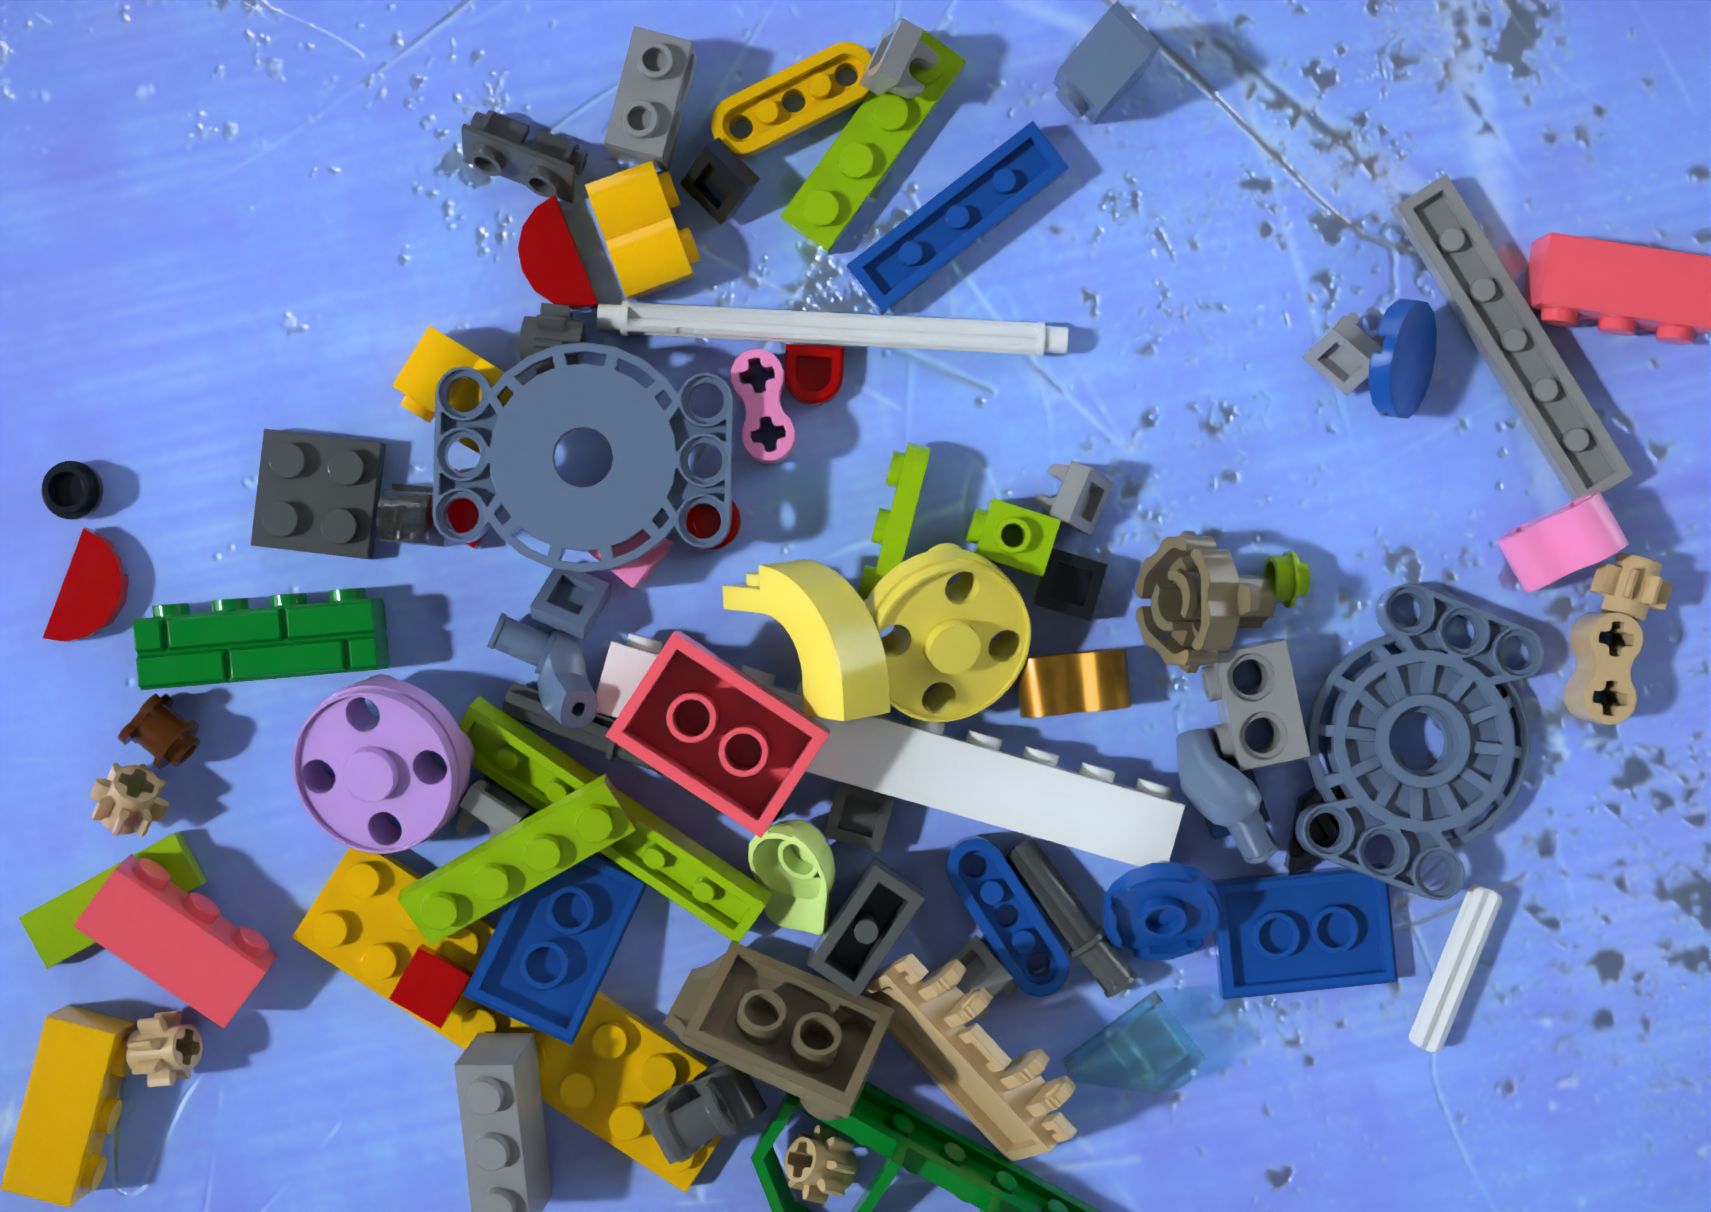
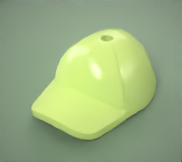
[748,819,836,935]

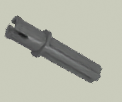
[502,683,664,776]
[1006,838,1138,998]

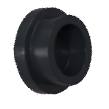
[41,461,103,520]

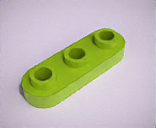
[858,442,931,601]

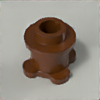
[118,694,200,769]

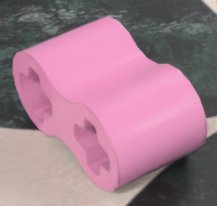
[731,349,796,464]
[1496,490,1629,593]

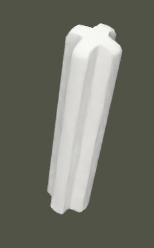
[1409,884,1502,1053]

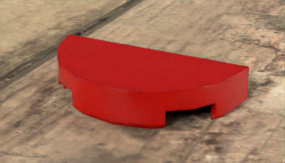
[518,196,599,311]
[43,528,129,642]

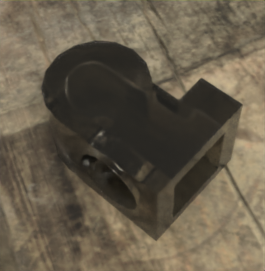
[377,484,444,547]

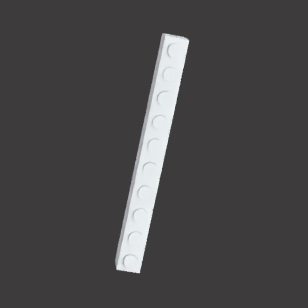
[596,633,1185,867]

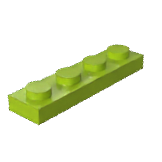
[780,27,966,254]
[398,774,637,946]

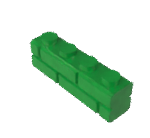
[133,588,390,690]

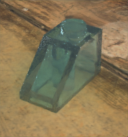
[1062,990,1206,1094]

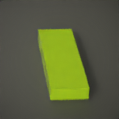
[19,831,208,969]

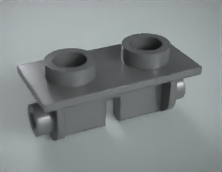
[461,110,588,203]

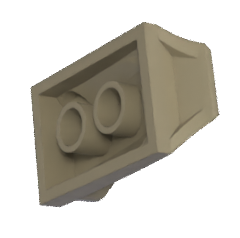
[663,941,895,1121]

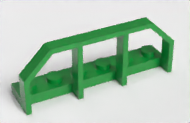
[751,1082,1101,1212]

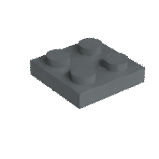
[250,429,386,560]

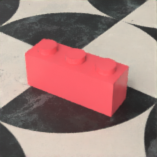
[1523,232,1711,345]
[73,854,277,1029]

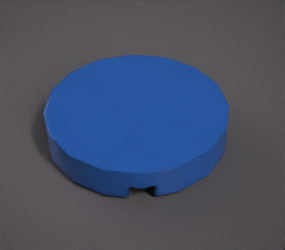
[1369,298,1437,419]
[1102,862,1222,960]

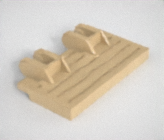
[860,953,1078,1162]

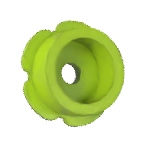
[1263,550,1310,608]

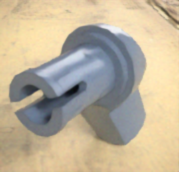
[487,613,598,728]
[1176,729,1279,864]

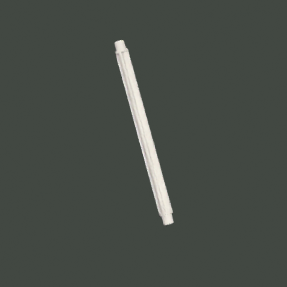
[597,301,1068,357]

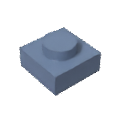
[530,568,611,640]

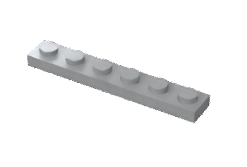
[1391,174,1633,501]

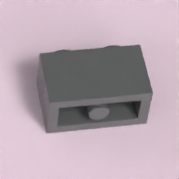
[807,856,925,999]

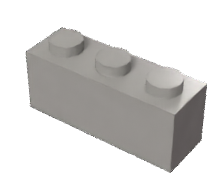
[454,1033,552,1212]

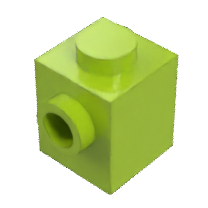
[965,498,1061,577]

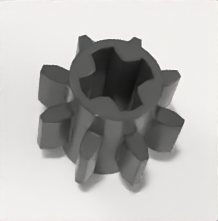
[519,303,586,376]

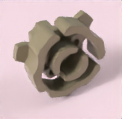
[1135,531,1276,673]

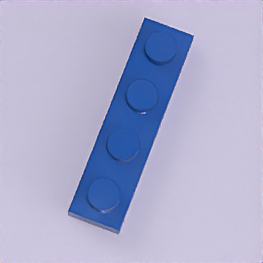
[846,121,1069,315]

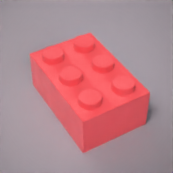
[605,631,830,838]

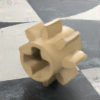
[1590,553,1673,622]
[89,763,169,837]
[125,1011,203,1088]
[784,1125,857,1204]

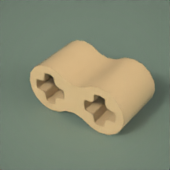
[1563,612,1643,725]

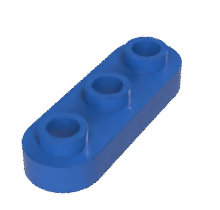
[945,836,1069,997]

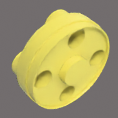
[863,543,1031,722]

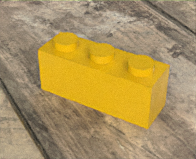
[0,1005,136,1208]

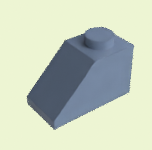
[1053,1,1161,124]

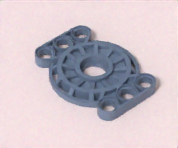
[433,342,734,573]
[1295,583,1545,901]

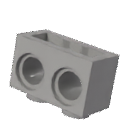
[604,26,698,172]
[1201,639,1311,771]

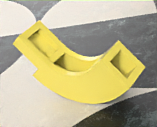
[722,559,891,722]

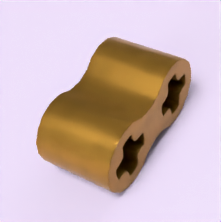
[1017,648,1131,718]

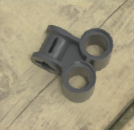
[639,1061,767,1164]

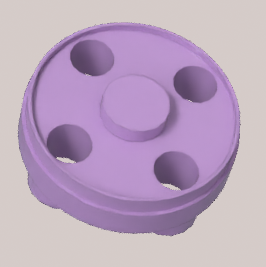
[292,674,475,854]

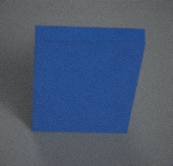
[463,855,648,1046]
[1212,863,1398,1000]

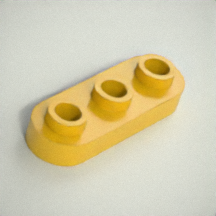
[711,42,872,159]

